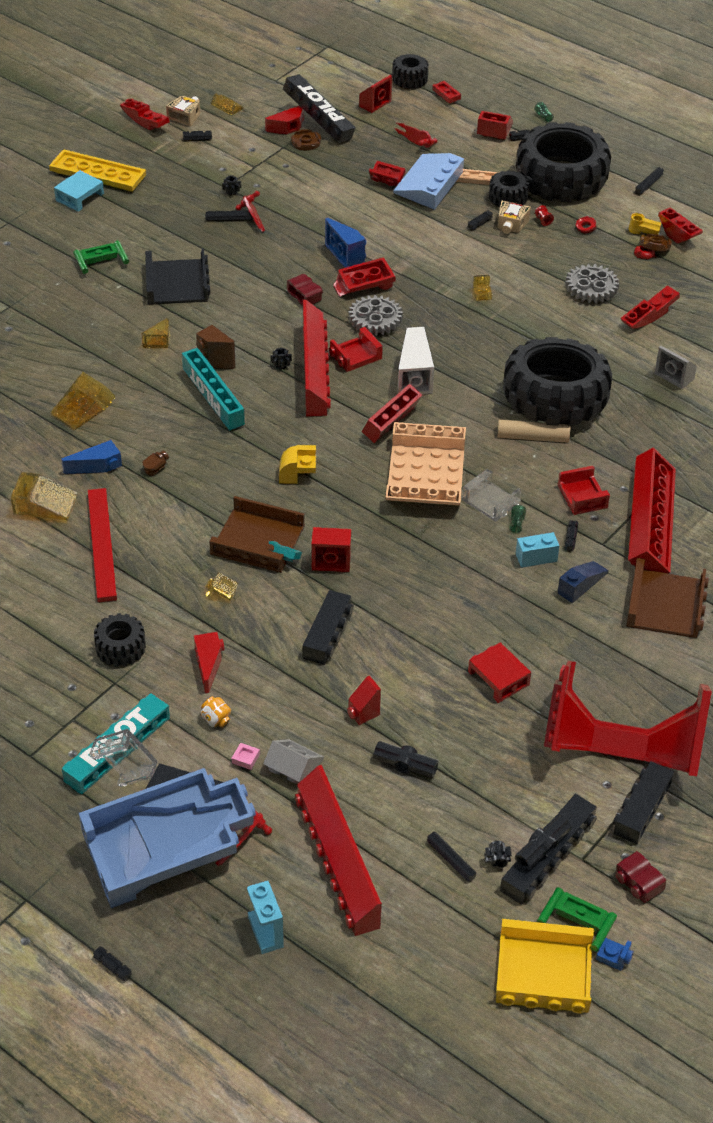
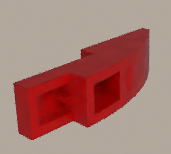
[120,99,170,130]
[621,285,680,329]

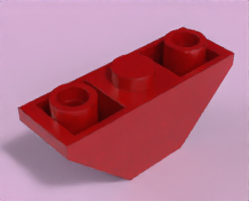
[265,106,304,134]
[658,207,703,244]

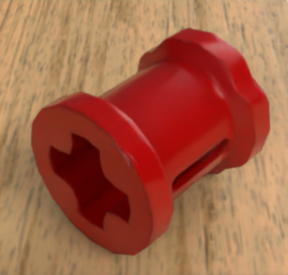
[534,205,554,226]

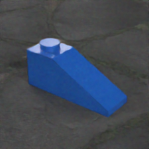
[61,440,122,474]

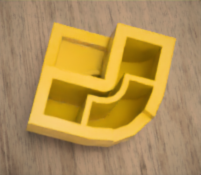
[279,445,316,484]

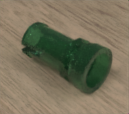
[534,102,554,122]
[510,505,526,533]

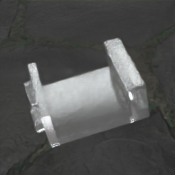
[462,469,521,522]

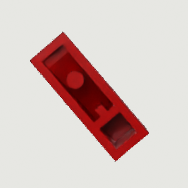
[194,632,225,694]

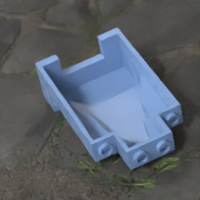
[79,768,256,908]

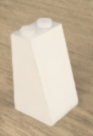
[398,327,434,394]

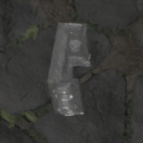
[89,729,158,787]

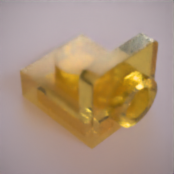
[473,275,492,301]
[205,572,238,601]

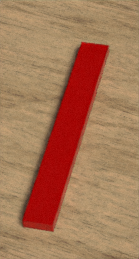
[88,488,117,602]

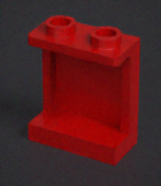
[328,327,383,372]
[558,466,610,515]
[468,642,531,703]

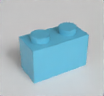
[516,532,560,568]

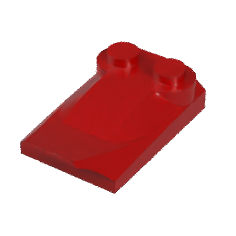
[333,257,396,297]

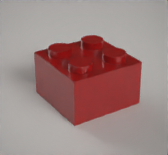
[311,527,351,572]

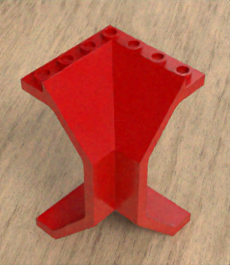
[544,661,712,777]

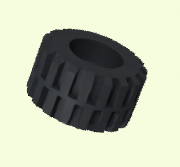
[392,54,429,89]
[489,171,529,207]
[94,613,146,667]

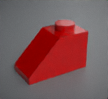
[347,675,381,725]

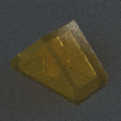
[141,318,170,348]

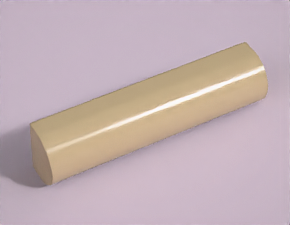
[498,420,570,443]

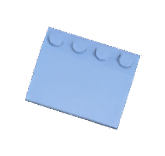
[393,153,464,210]

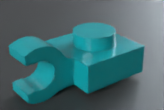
[269,541,302,562]

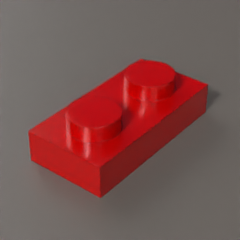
[432,81,461,104]

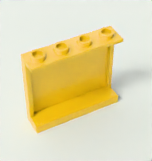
[496,919,594,1013]

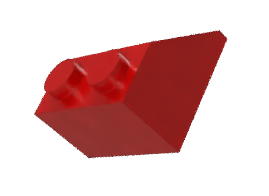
[359,75,392,113]

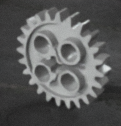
[565,264,619,303]
[348,295,403,335]

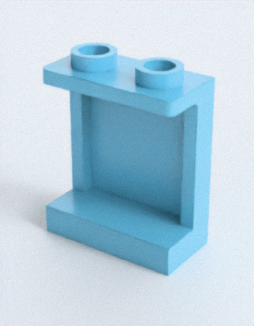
[54,170,104,212]
[247,881,284,954]

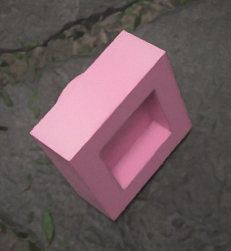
[232,743,260,770]

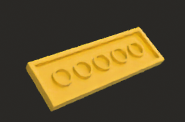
[49,149,146,191]

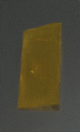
[211,94,244,115]

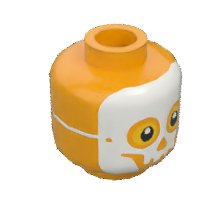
[201,696,231,727]

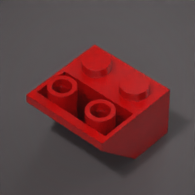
[477,111,513,139]

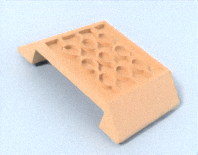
[386,422,466,506]

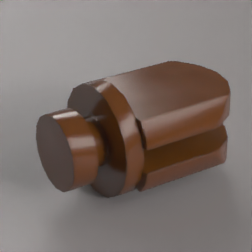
[142,450,169,476]

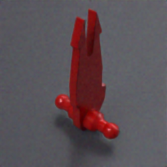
[394,123,437,148]
[235,191,265,232]
[215,810,272,866]

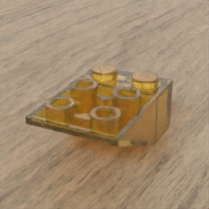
[50,372,116,430]
[11,472,77,520]

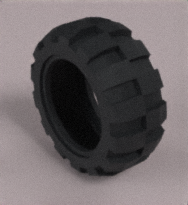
[516,122,611,202]
[503,337,612,426]

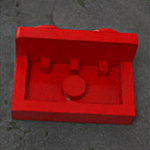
[368,161,406,186]

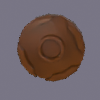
[291,129,321,151]
[639,234,672,251]

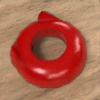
[576,216,597,233]
[634,245,655,259]

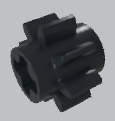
[222,175,241,195]
[270,348,292,369]
[484,841,512,868]

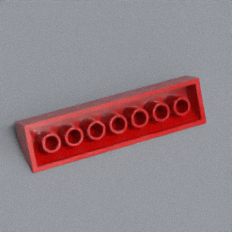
[303,300,331,416]
[628,447,676,574]
[295,765,382,936]

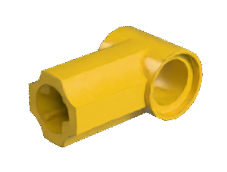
[628,213,662,235]

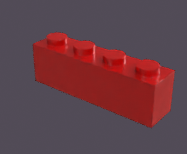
[361,384,422,444]

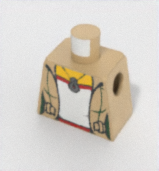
[166,96,200,127]
[498,201,531,234]

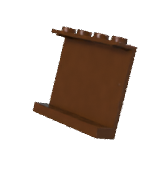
[209,496,305,573]
[626,558,709,638]

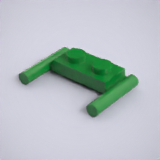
[73,241,130,274]
[537,887,617,952]

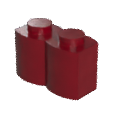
[287,274,323,306]
[616,851,667,903]

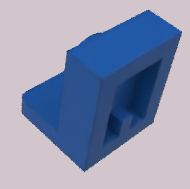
[596,938,634,971]

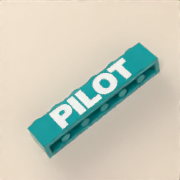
[182,348,245,430]
[62,693,170,795]

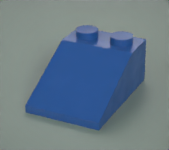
[325,218,367,268]

